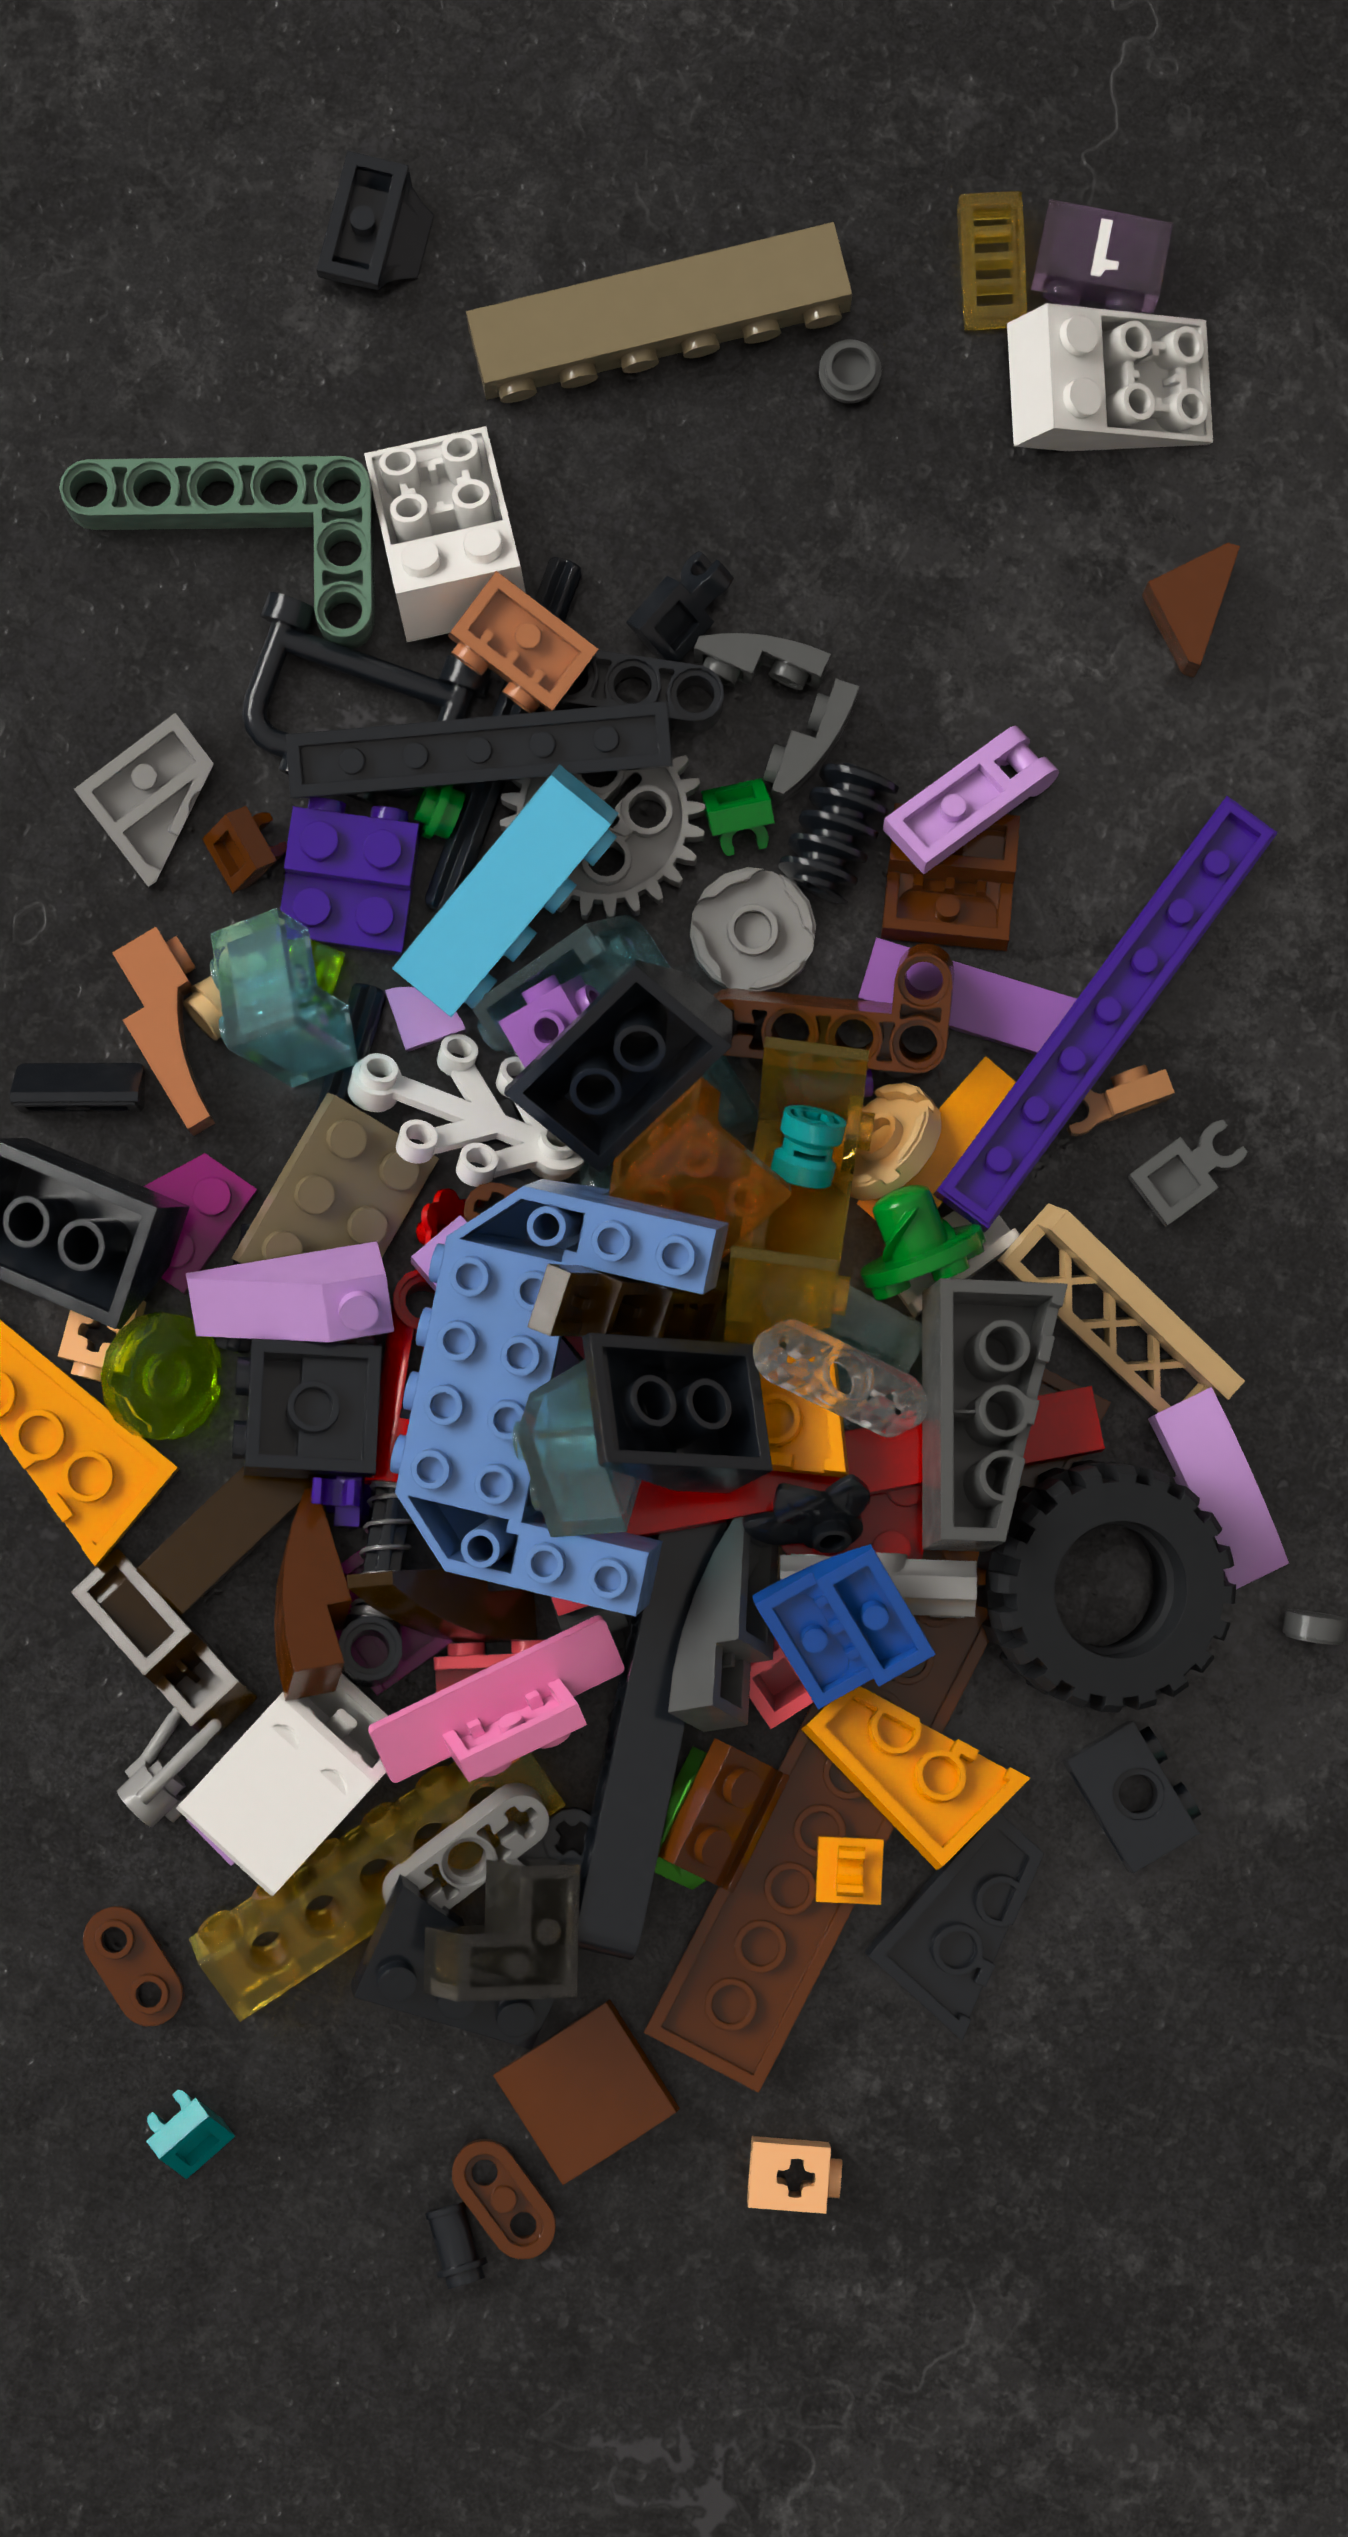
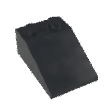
[582,1333,773,1493]

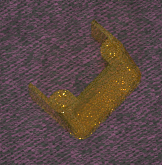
[724,1036,875,1348]

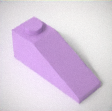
[186,1241,394,1342]

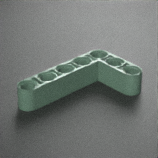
[59,456,375,649]

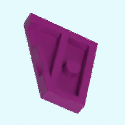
[143,1153,259,1295]

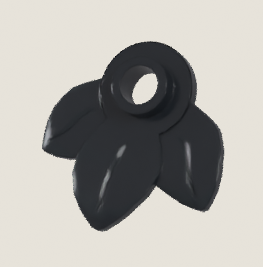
[743,1474,870,1553]

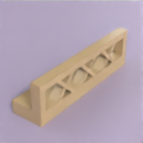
[997,1203,1245,1413]

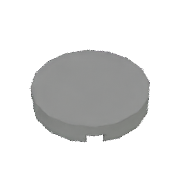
[690,867,816,992]

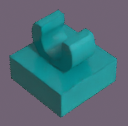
[146,2089,235,2179]

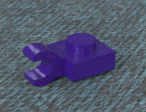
[311,1475,373,1529]

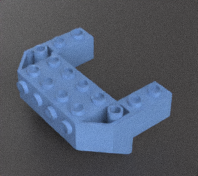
[390,1179,729,1617]

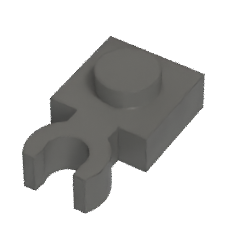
[1127,1120,1248,1228]

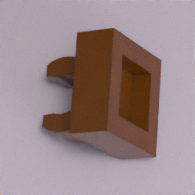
[202,806,287,894]

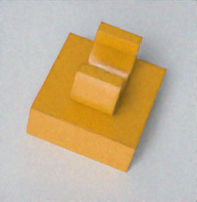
[815,1836,884,1905]

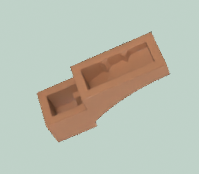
[112,927,215,1136]

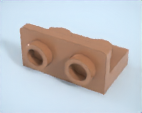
[448,571,599,713]

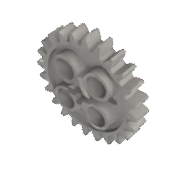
[500,755,705,921]

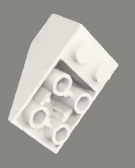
[1007,303,1213,451]
[364,426,526,642]
[176,1673,388,1896]

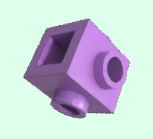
[498,975,600,1068]

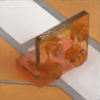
[609,1077,791,1259]

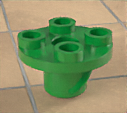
[860,1185,986,1300]

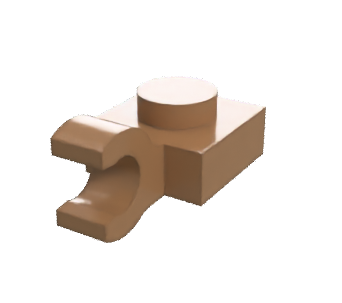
[1067,1065,1175,1137]

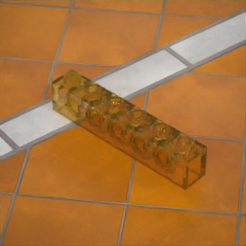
[189,1752,566,2022]

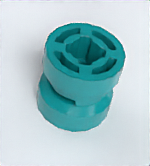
[770,1105,847,1189]

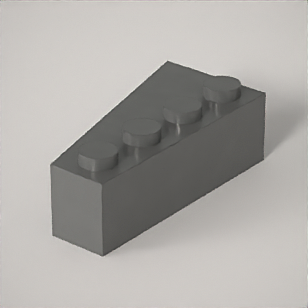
[922,1278,1068,1552]

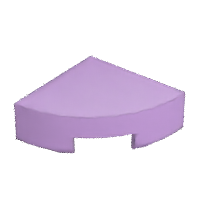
[385,987,466,1052]

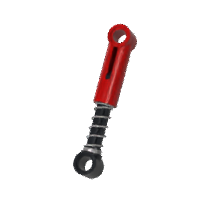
[339,1269,435,1687]

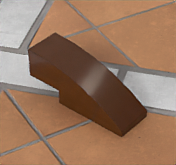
[274,1488,352,1701]

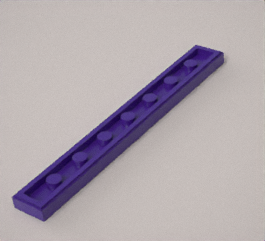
[933,796,1277,1233]

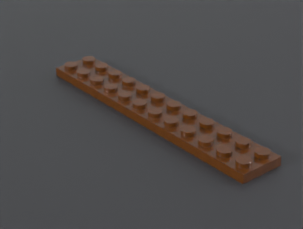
[644,1368,1111,2093]

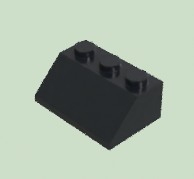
[504,960,733,1173]
[0,1138,190,1329]

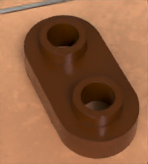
[83,1906,185,2026]
[452,2139,556,2260]

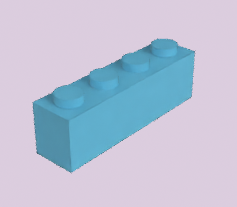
[392,764,619,1017]

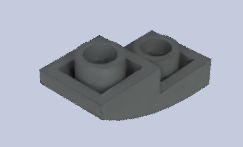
[694,633,831,690]
[763,678,860,805]

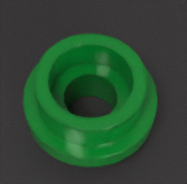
[413,786,466,840]

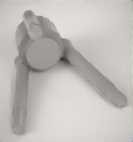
[117,1707,221,1827]

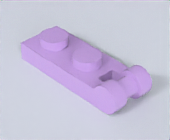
[883,726,1059,874]

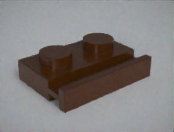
[658,1738,790,1893]

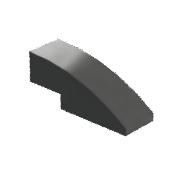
[668,1516,779,1732]

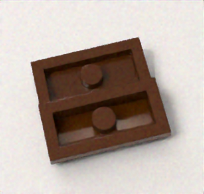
[881,803,1020,951]
[493,1999,680,2185]

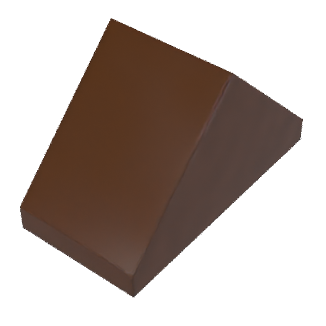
[1142,543,1240,678]

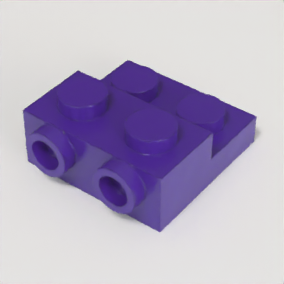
[276,797,421,956]

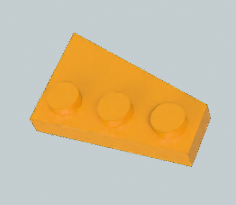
[801,1686,1030,1870]

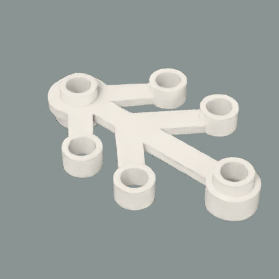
[348,1034,585,1187]

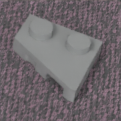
[74,713,214,888]

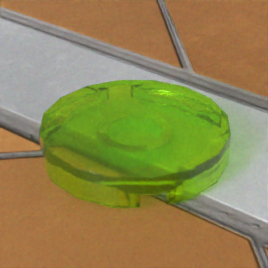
[101,1311,222,1440]

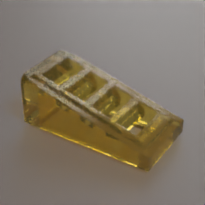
[957,191,1027,330]

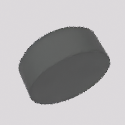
[1282,1609,1348,1645]

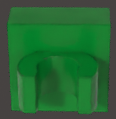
[701,778,775,856]

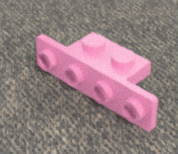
[368,1615,625,1783]

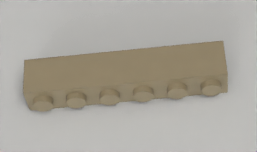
[466,222,852,403]

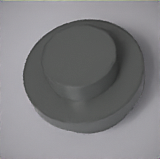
[819,339,882,403]

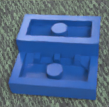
[752,1544,936,1710]

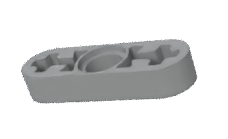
[382,1783,549,1909]

